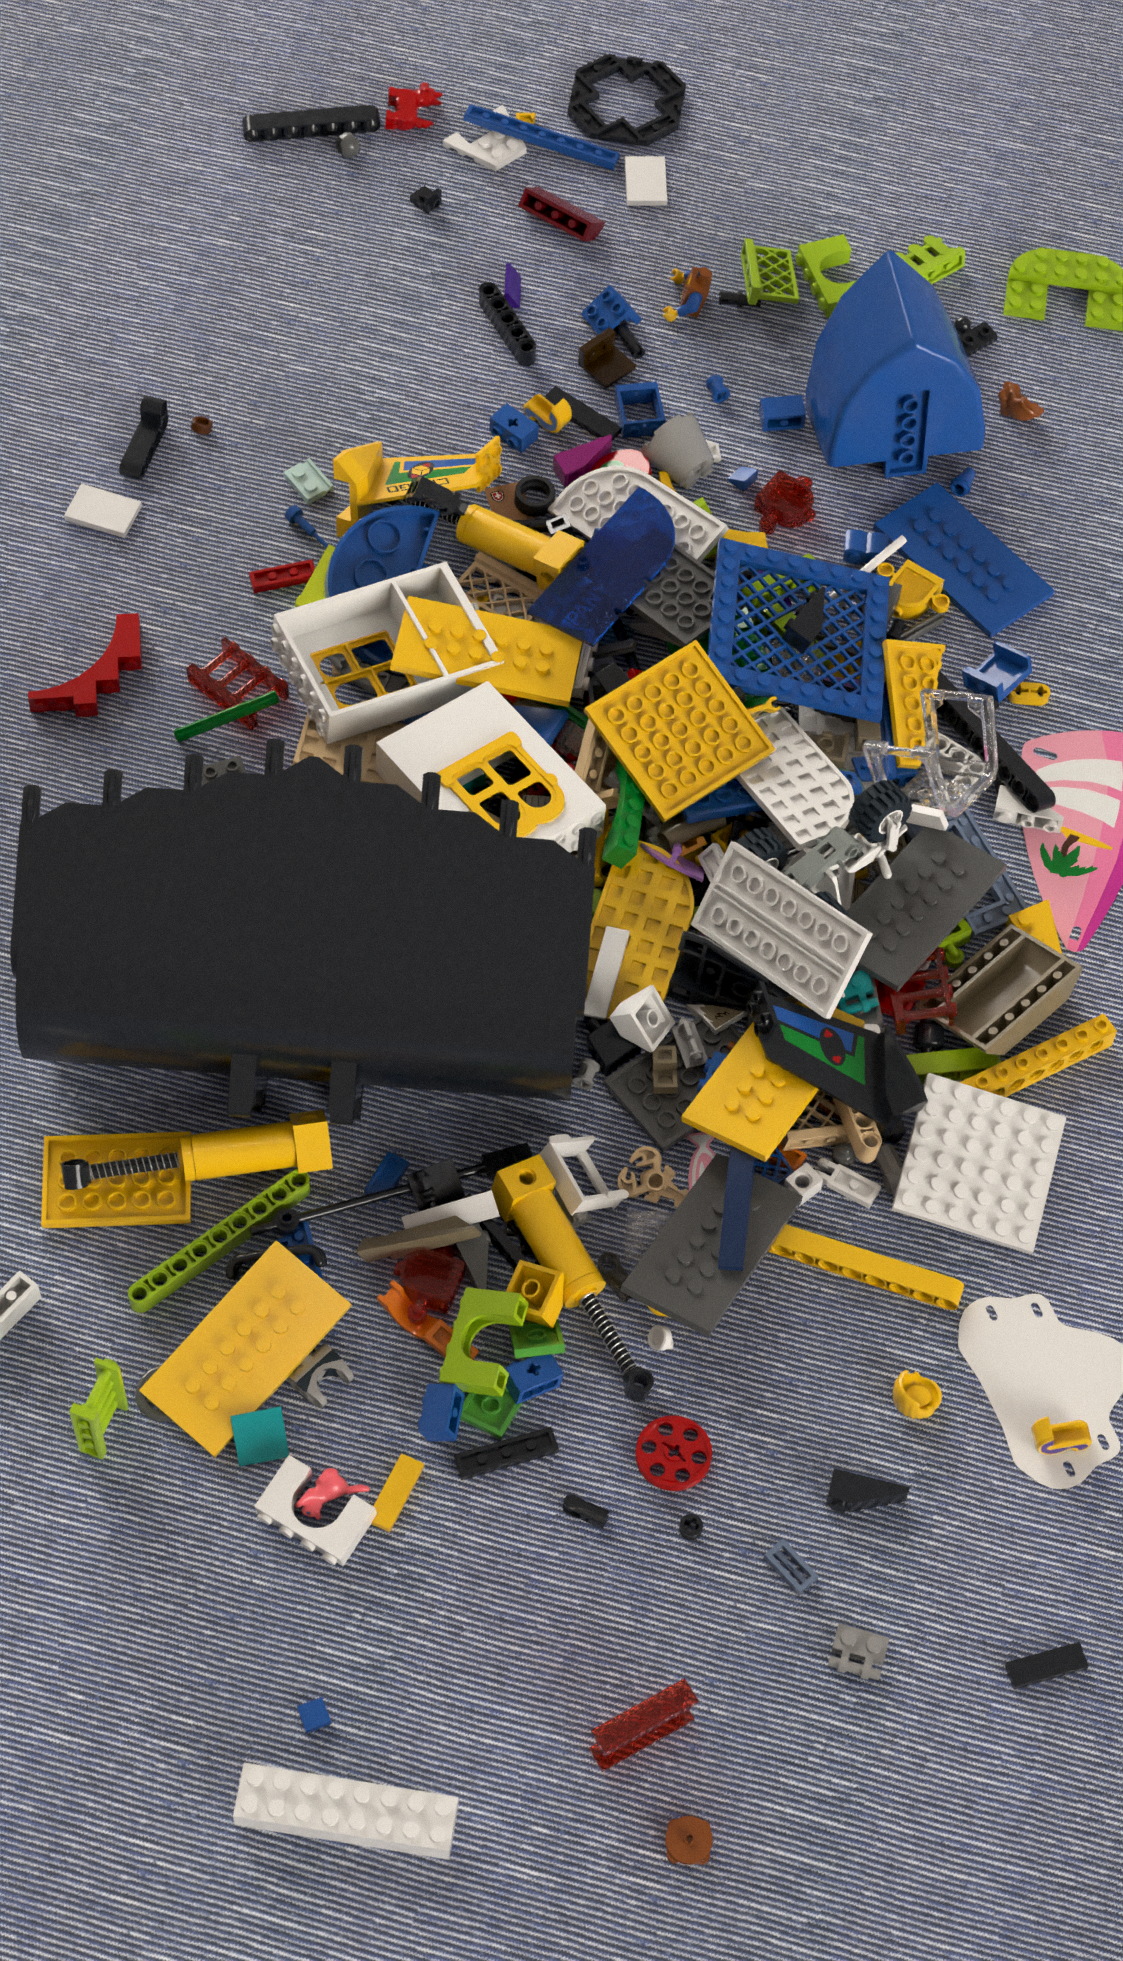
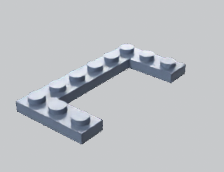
[905,799,1028,939]

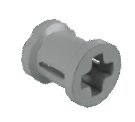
[572,1058,600,1090]

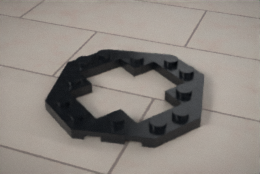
[567,54,686,146]

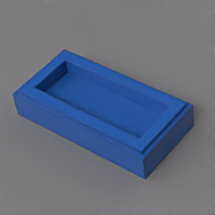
[364,1151,409,1204]

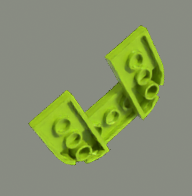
[1003,247,1123,331]

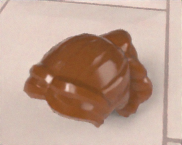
[998,381,1045,421]

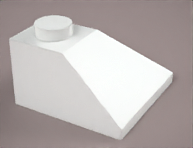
[609,985,676,1052]

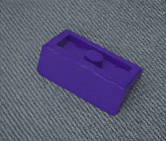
[504,263,521,308]

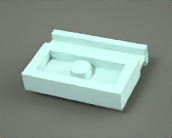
[284,458,334,505]

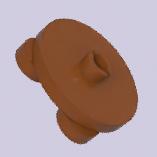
[665,1816,713,1865]

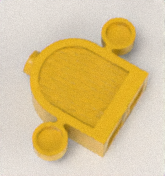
[876,559,950,620]

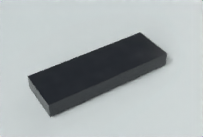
[1005,1642,1089,1690]

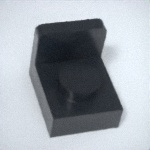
[410,185,442,214]

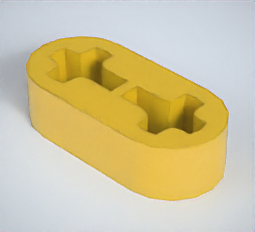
[1007,682,1051,706]

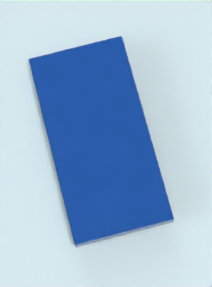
[511,705,570,746]

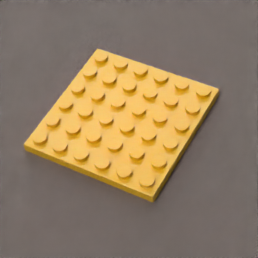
[584,640,776,823]

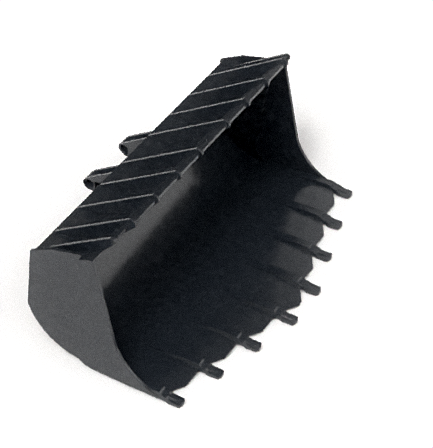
[10,738,597,1126]

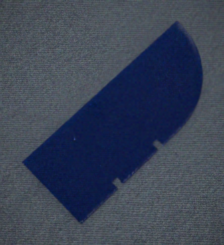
[527,486,675,647]

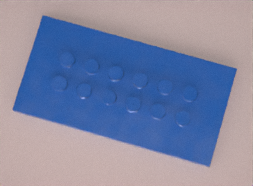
[873,482,1054,638]

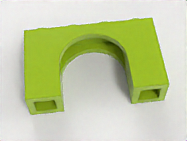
[795,234,857,318]
[439,1287,529,1397]

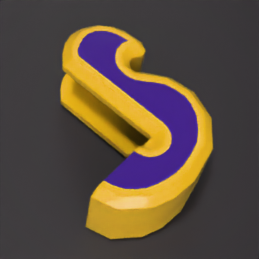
[1031,1416,1092,1455]

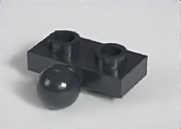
[954,317,998,357]

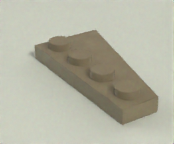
[804,731,851,769]

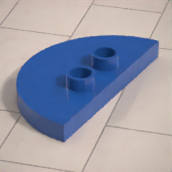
[324,505,440,672]

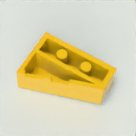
[1005,899,1062,954]

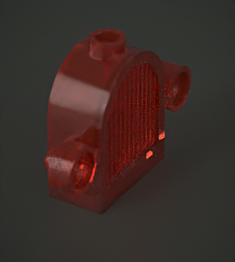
[754,470,816,535]
[394,1245,466,1325]

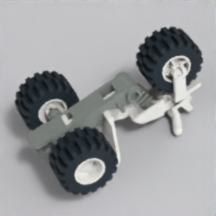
[737,780,913,917]

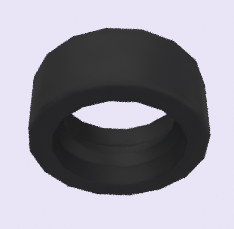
[514,475,556,517]

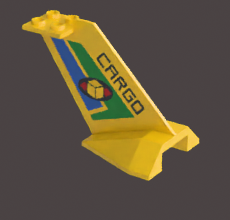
[333,436,502,537]

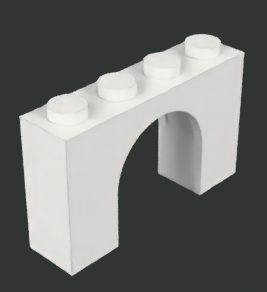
[254,1455,377,1566]

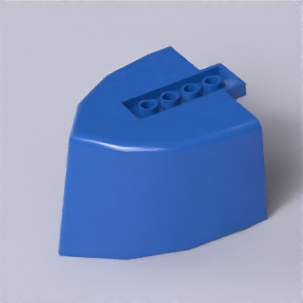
[805,250,985,478]

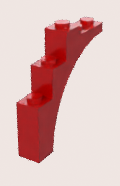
[28,613,142,717]

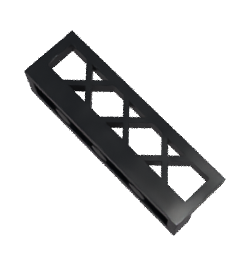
[462,1190,541,1271]

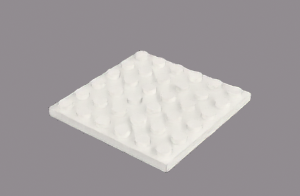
[891,1073,1066,1254]

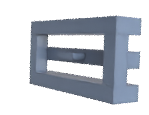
[764,1539,819,1596]

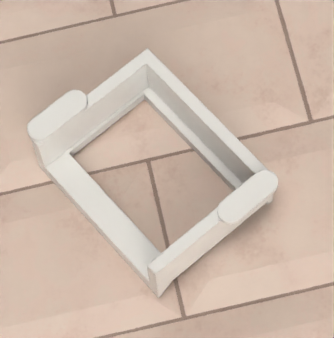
[540,1134,629,1215]

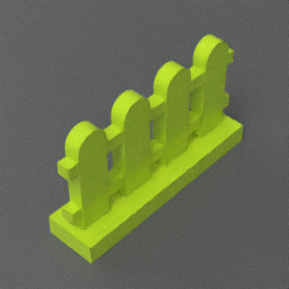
[896,235,965,284]

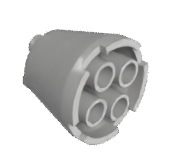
[641,412,714,490]

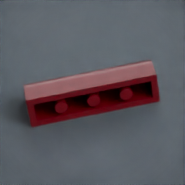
[518,187,606,242]

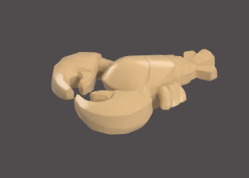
[618,1146,689,1208]

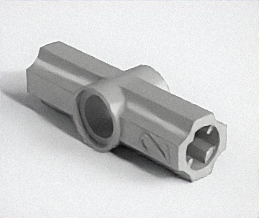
[875,1144,910,1217]

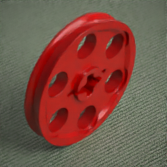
[635,1415,712,1491]

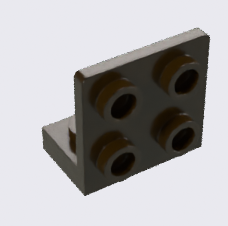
[578,327,636,388]

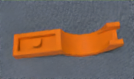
[376,1280,479,1360]

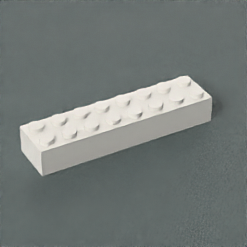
[233,1763,458,1860]

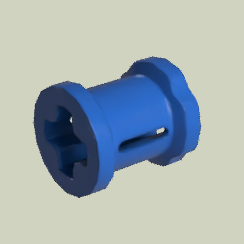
[705,374,730,403]

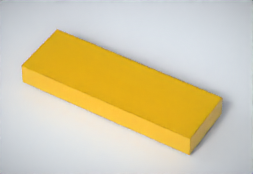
[371,1453,424,1533]

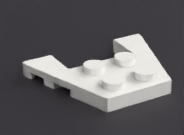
[443,105,526,171]

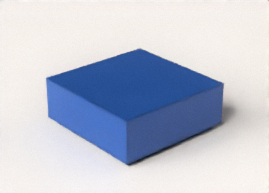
[297,1697,331,1733]

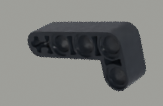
[119,395,168,480]

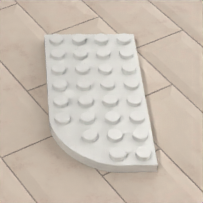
[735,707,854,851]

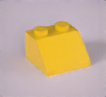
[505,1260,564,1328]

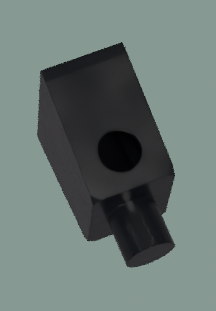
[585,1018,641,1077]

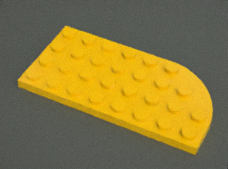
[585,841,694,1021]

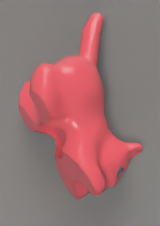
[295,1468,370,1520]

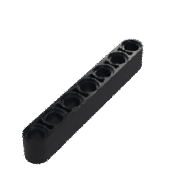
[242,105,381,142]

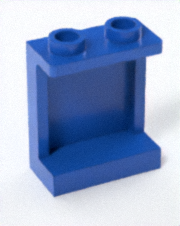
[962,641,1032,703]

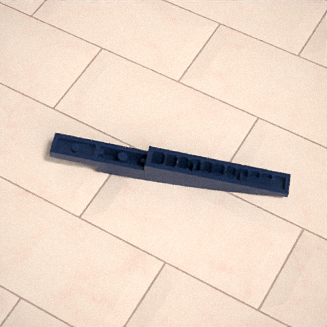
[718,1146,756,1271]

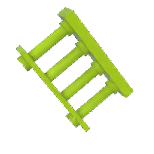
[69,1358,129,1460]

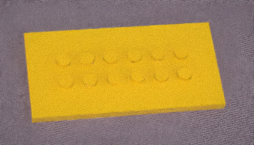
[390,596,584,707]
[681,1001,865,1162]
[139,1240,352,1458]

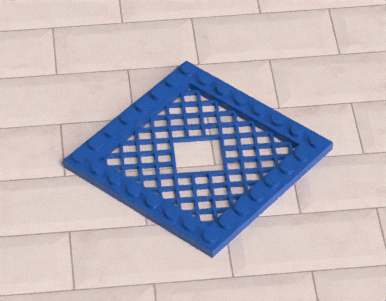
[707,537,890,723]

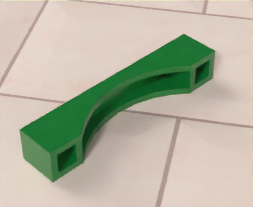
[602,759,645,869]

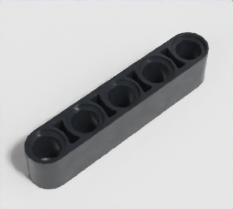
[479,282,536,366]

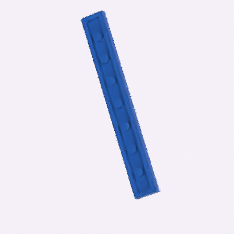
[463,104,620,171]

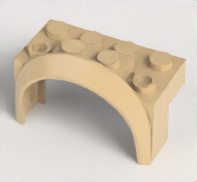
[575,718,620,810]

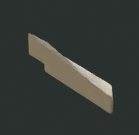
[357,1216,481,1263]

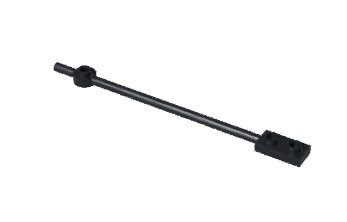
[250,1142,533,1236]

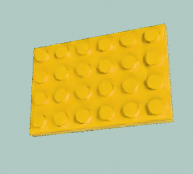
[41,1131,191,1229]

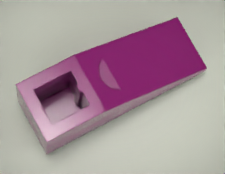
[553,434,612,487]

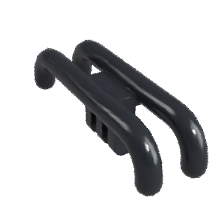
[226,1244,327,1280]

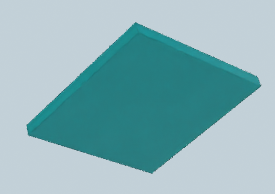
[230,1406,289,1467]

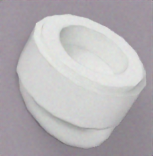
[648,1325,674,1351]

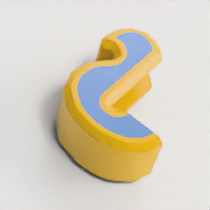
[523,394,572,433]

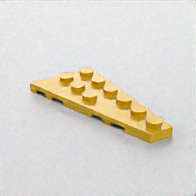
[882,639,946,769]

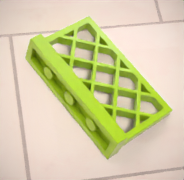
[740,238,799,305]

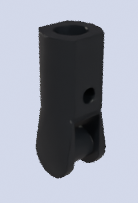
[563,1494,610,1529]

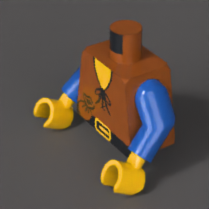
[662,266,712,322]

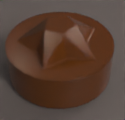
[190,416,213,434]

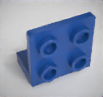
[581,285,642,335]

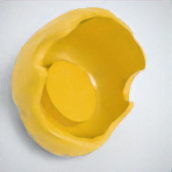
[892,1370,942,1419]

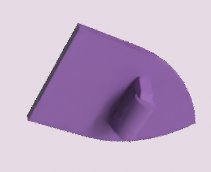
[640,843,704,882]

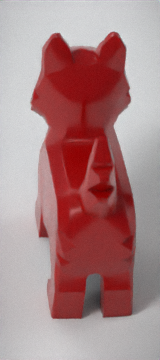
[385,82,443,131]

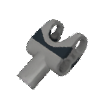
[287,1344,354,1408]

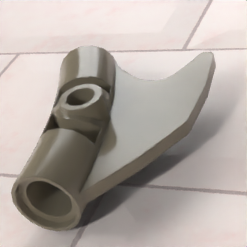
[657,812,727,851]

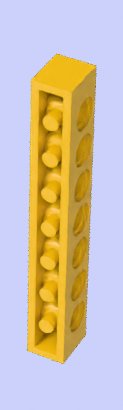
[959,1013,1117,1097]

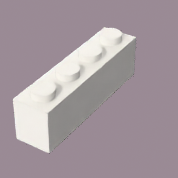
[0,1270,41,1340]

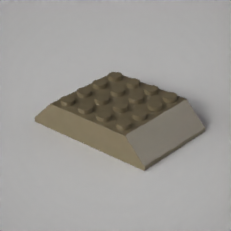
[915,924,1083,1055]

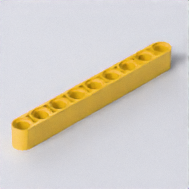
[768,1224,964,1310]

